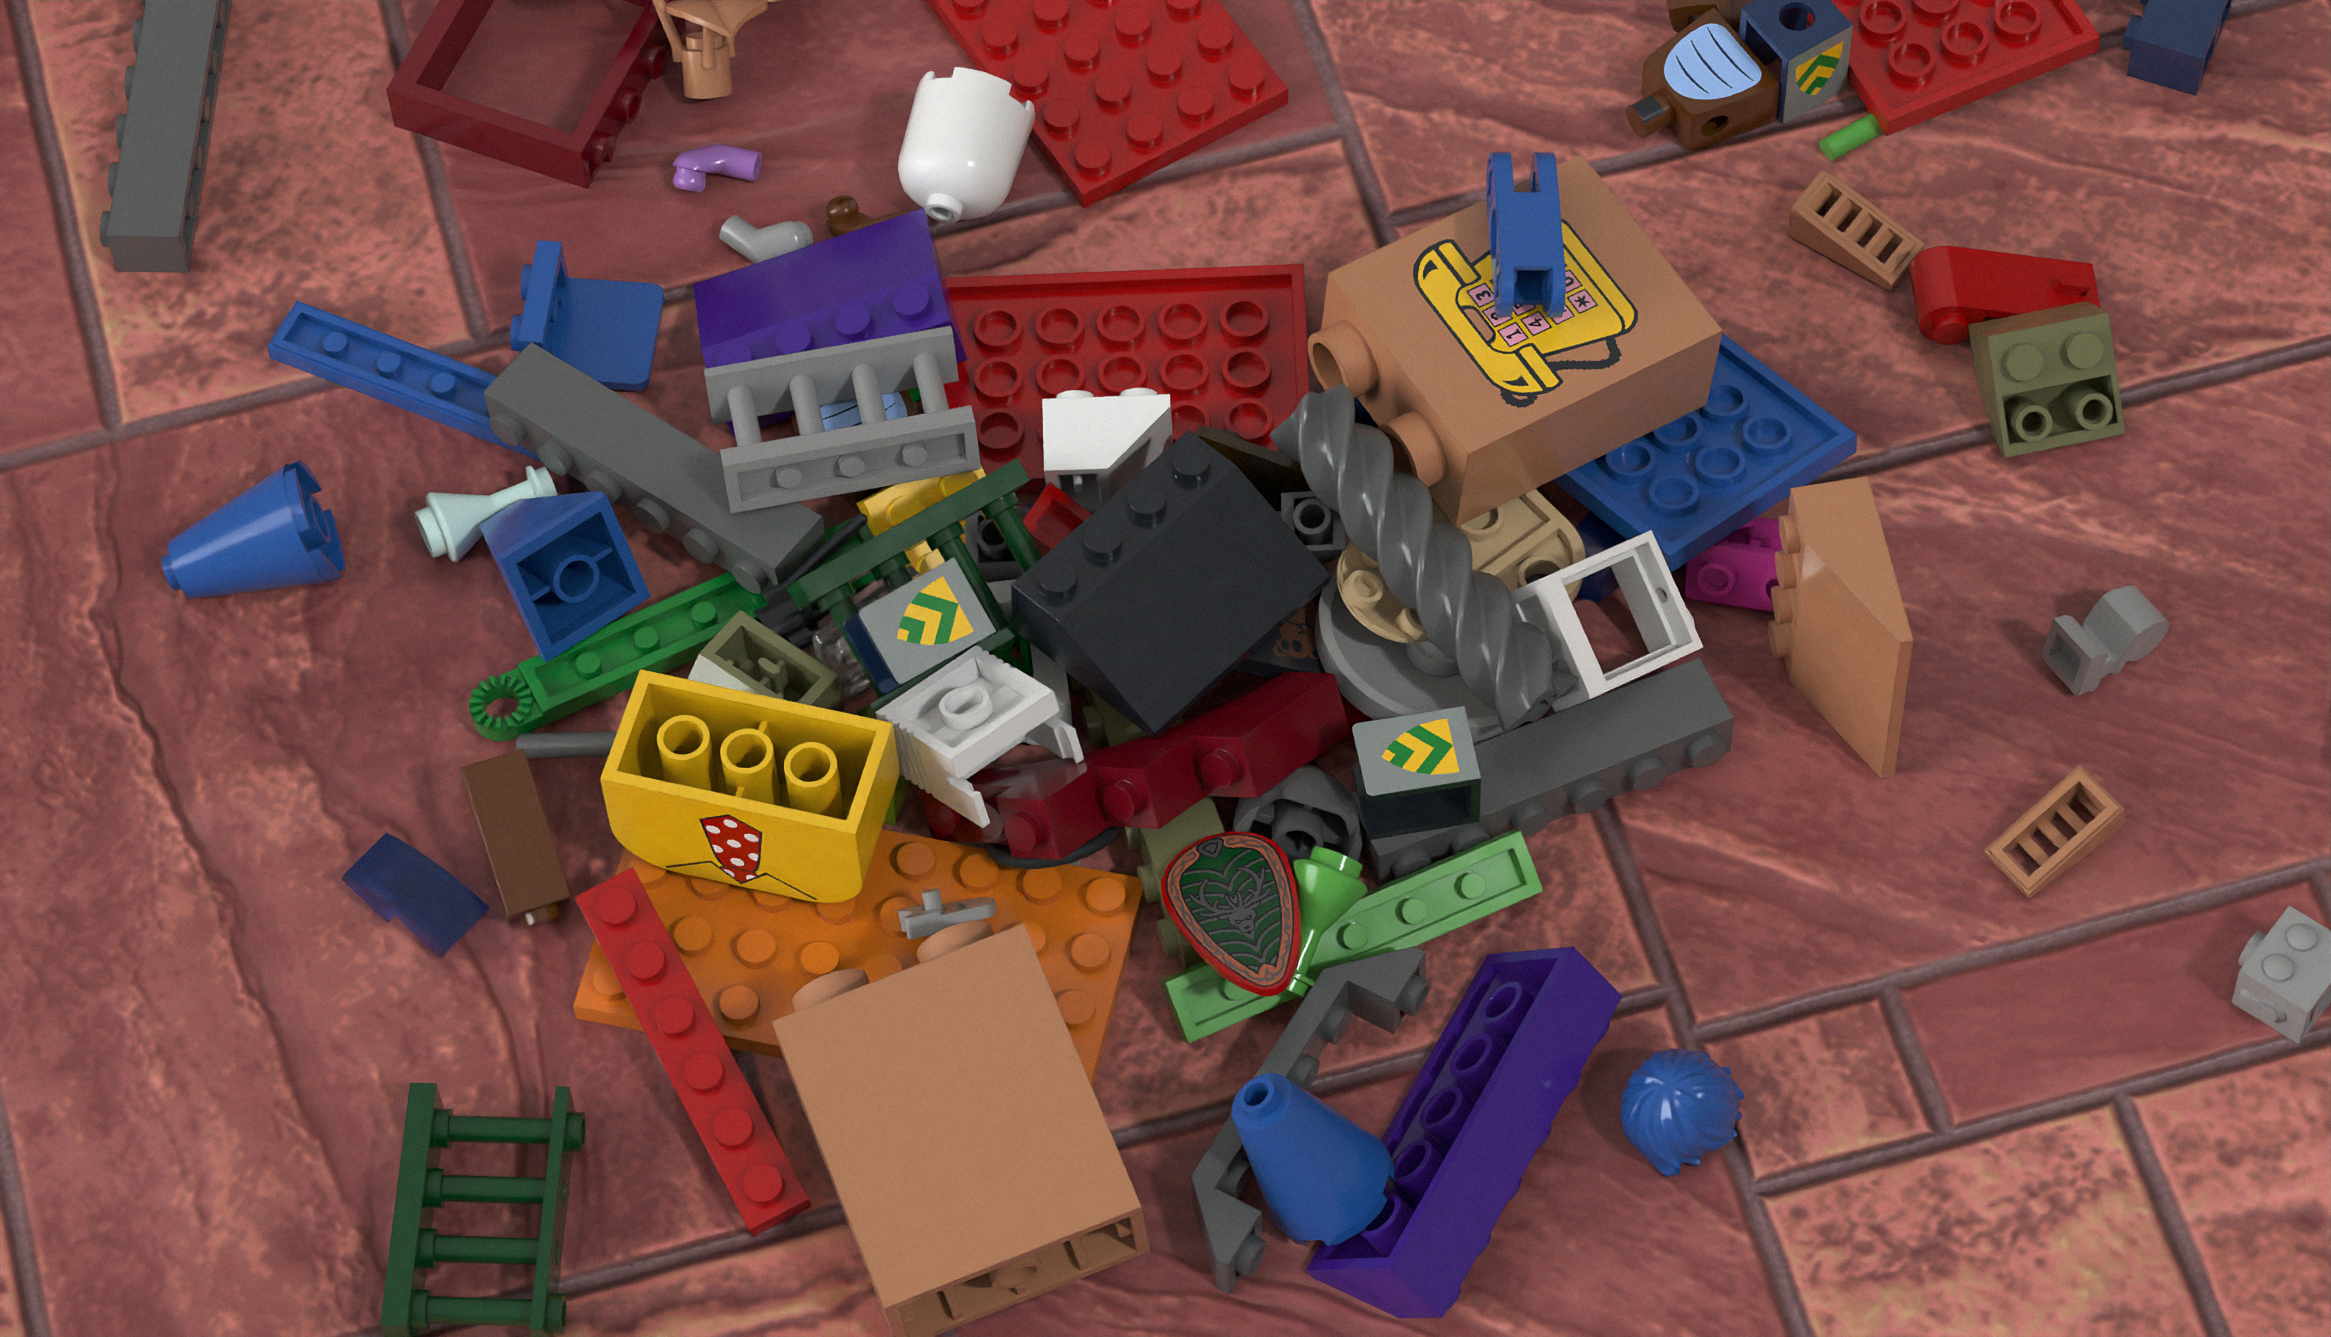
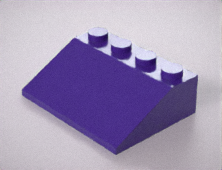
[693,208,968,437]

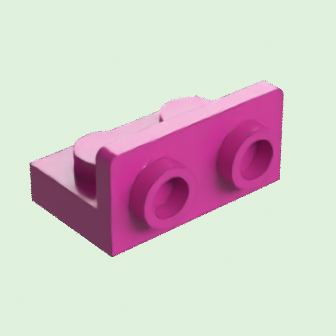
[1685,517,1783,612]

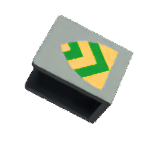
[1352,706,1481,840]

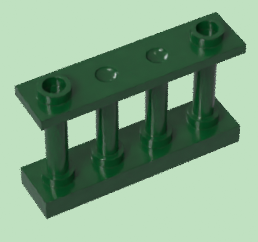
[787,458,1043,718]
[380,1083,586,1337]

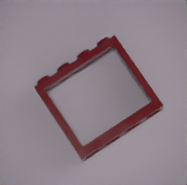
[386,0,686,189]

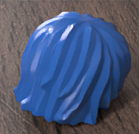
[1619,1048,1744,1177]

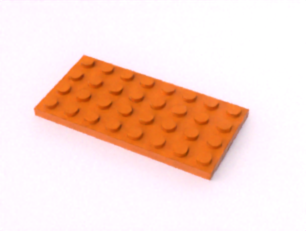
[573,829,1145,1089]

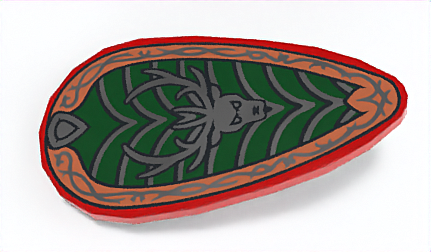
[1161,831,1302,997]

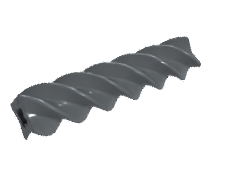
[1269,382,1579,733]

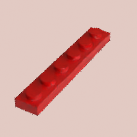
[575,867,812,1237]

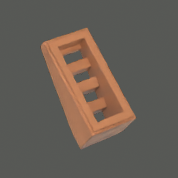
[1788,170,1925,292]
[1984,765,2127,899]

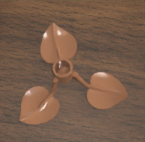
[652,0,782,99]

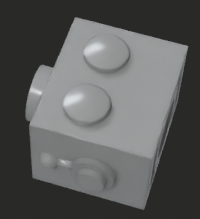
[2231,906,2331,1044]

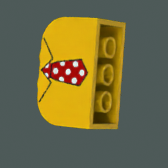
[600,669,899,903]

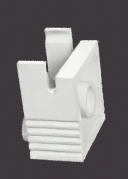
[875,645,1084,828]

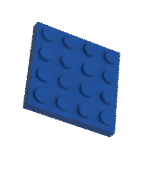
[1552,333,1857,573]

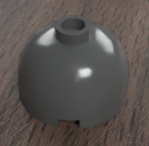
[1232,765,1362,876]

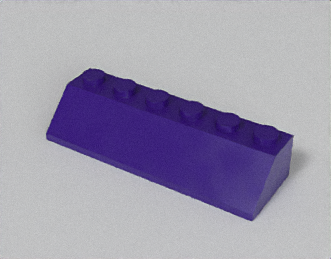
[1306,946,1622,1318]

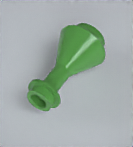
[1282,846,1367,999]

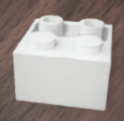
[1042,388,1173,512]

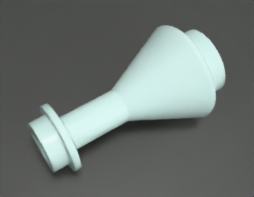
[414,465,557,562]

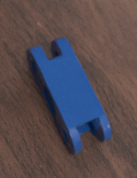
[1486,152,1566,318]

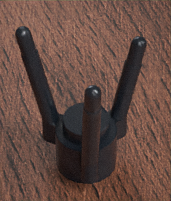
[753,513,876,650]

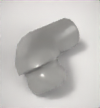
[719,215,813,264]

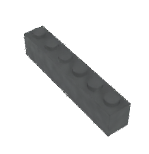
[100,0,233,273]
[483,342,827,594]
[1351,657,1734,887]

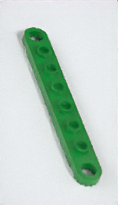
[469,516,876,741]

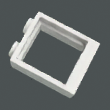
[1510,530,1703,714]

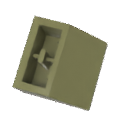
[1968,301,2125,458]
[688,610,845,713]

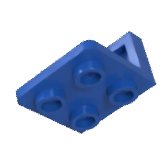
[510,240,665,391]

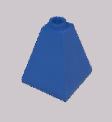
[479,491,651,662]

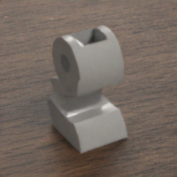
[2040,585,2170,697]

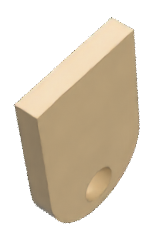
[1432,489,1586,619]

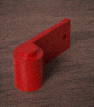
[1909,246,2101,345]

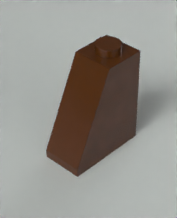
[461,748,571,929]

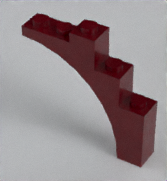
[917,672,1350,860]

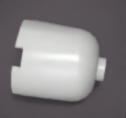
[898,67,1035,223]

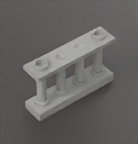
[703,326,981,514]

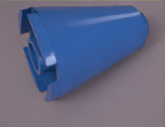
[161,460,345,599]
[1231,1073,1395,1246]

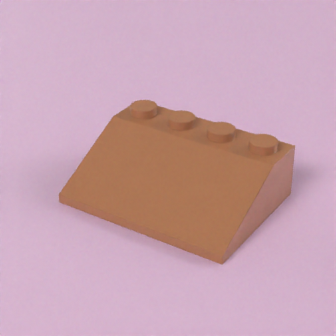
[1768,476,1913,779]

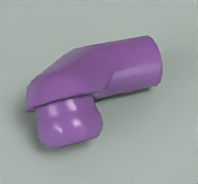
[673,143,762,192]

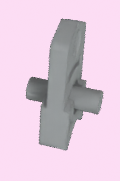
[898,888,997,939]

